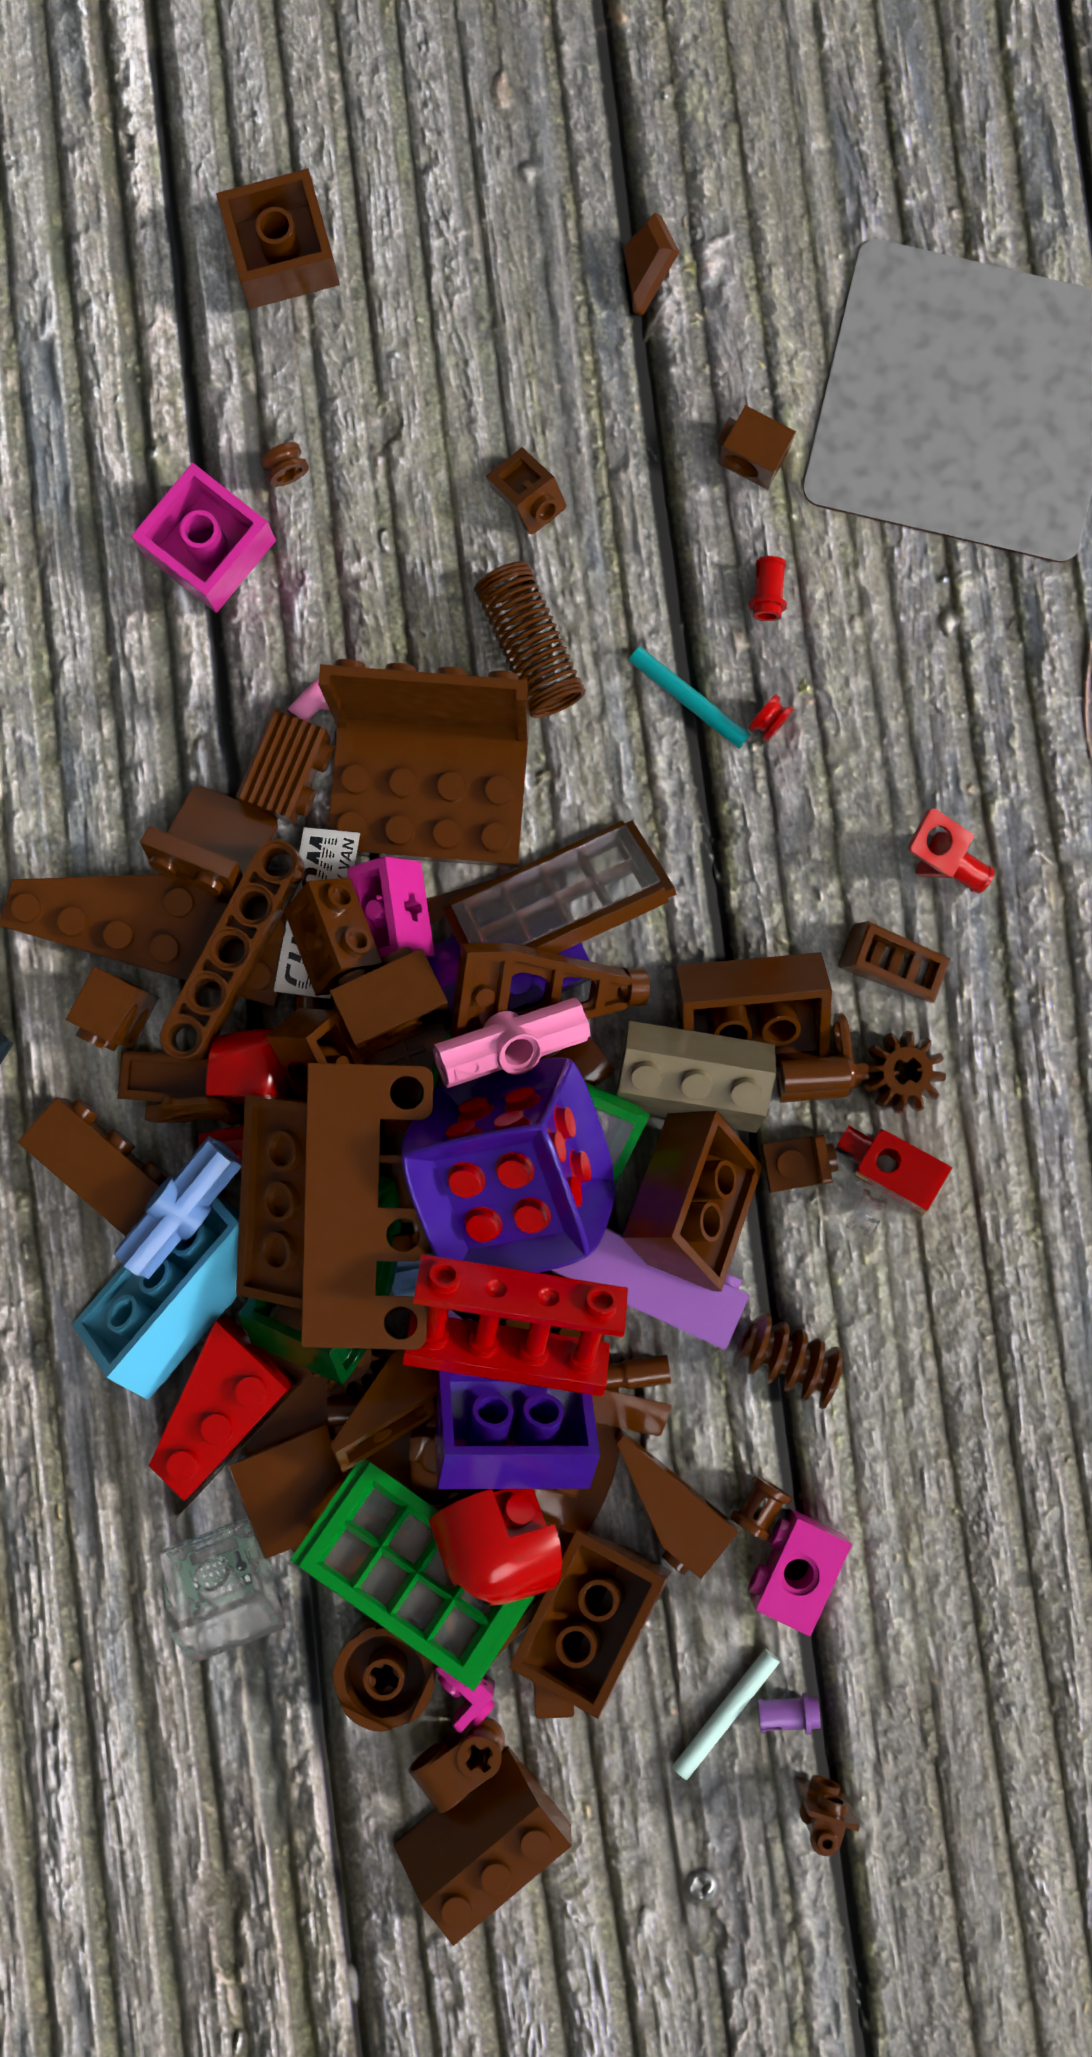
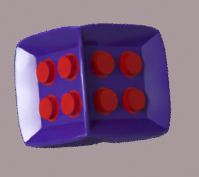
[401,1058,615,1273]

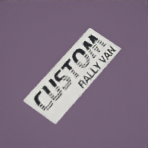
[274,827,360,999]

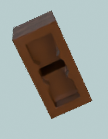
[66,967,159,1051]

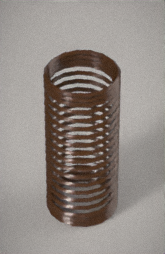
[474,561,586,718]

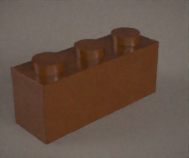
[17,1097,170,1237]

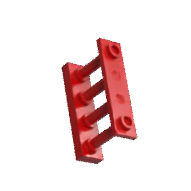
[403,1254,628,1397]

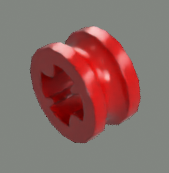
[748,694,795,743]

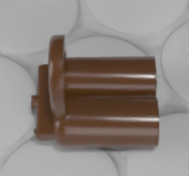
[776,1013,869,1103]

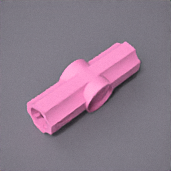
[432,997,591,1088]

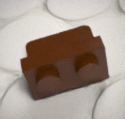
[140,786,278,899]

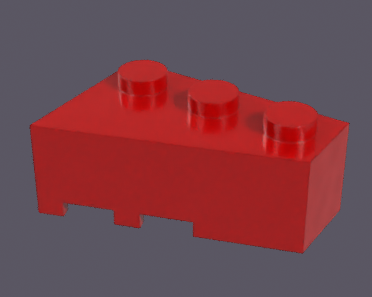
[148,1316,298,1501]

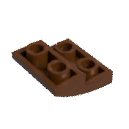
[228,1425,362,1559]

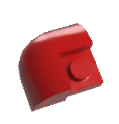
[429,1489,562,1606]

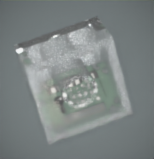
[160,1517,286,1664]

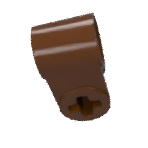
[408,1717,505,1813]

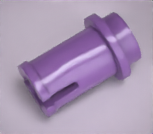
[758,1692,821,1735]

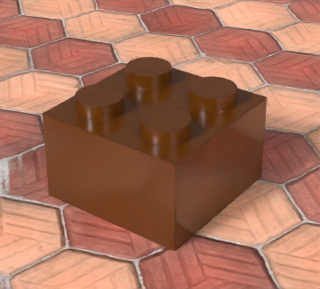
[216,168,340,309]
[330,947,451,1058]

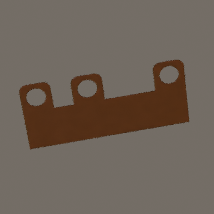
[302,1063,433,1350]

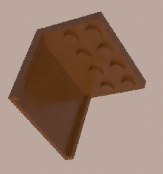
[318,659,529,867]

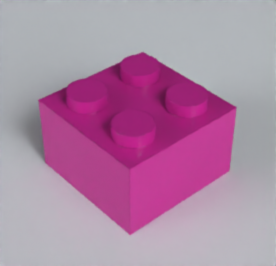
[131,462,276,613]

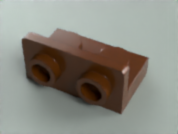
[284,878,382,996]

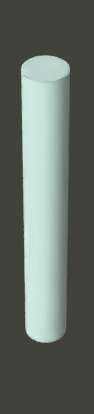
[672,1649,780,1780]

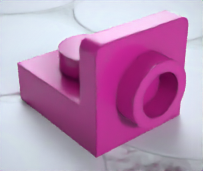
[435,1645,495,1733]

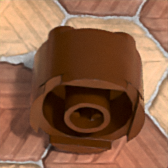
[333,1614,437,1732]

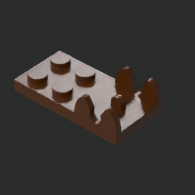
[236,1094,307,1309]

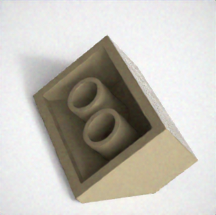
[616,1021,776,1133]

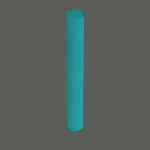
[628,646,751,749]

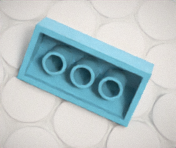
[72,1193,240,1400]

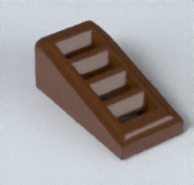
[838,921,951,1003]

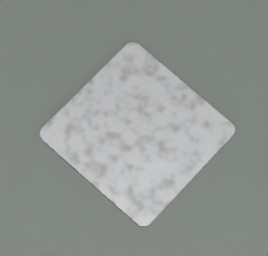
[803,239,1092,563]

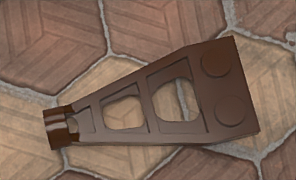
[449,943,650,1038]

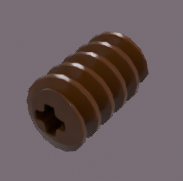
[733,1312,843,1409]

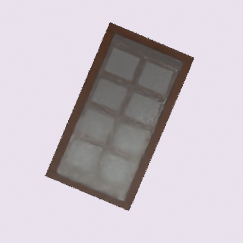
[442,820,677,954]

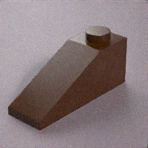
[330,1349,438,1472]
[614,1428,739,1579]

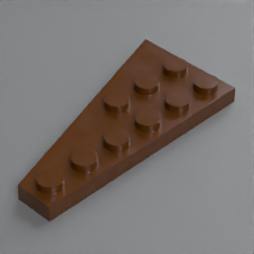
[0,870,289,1008]

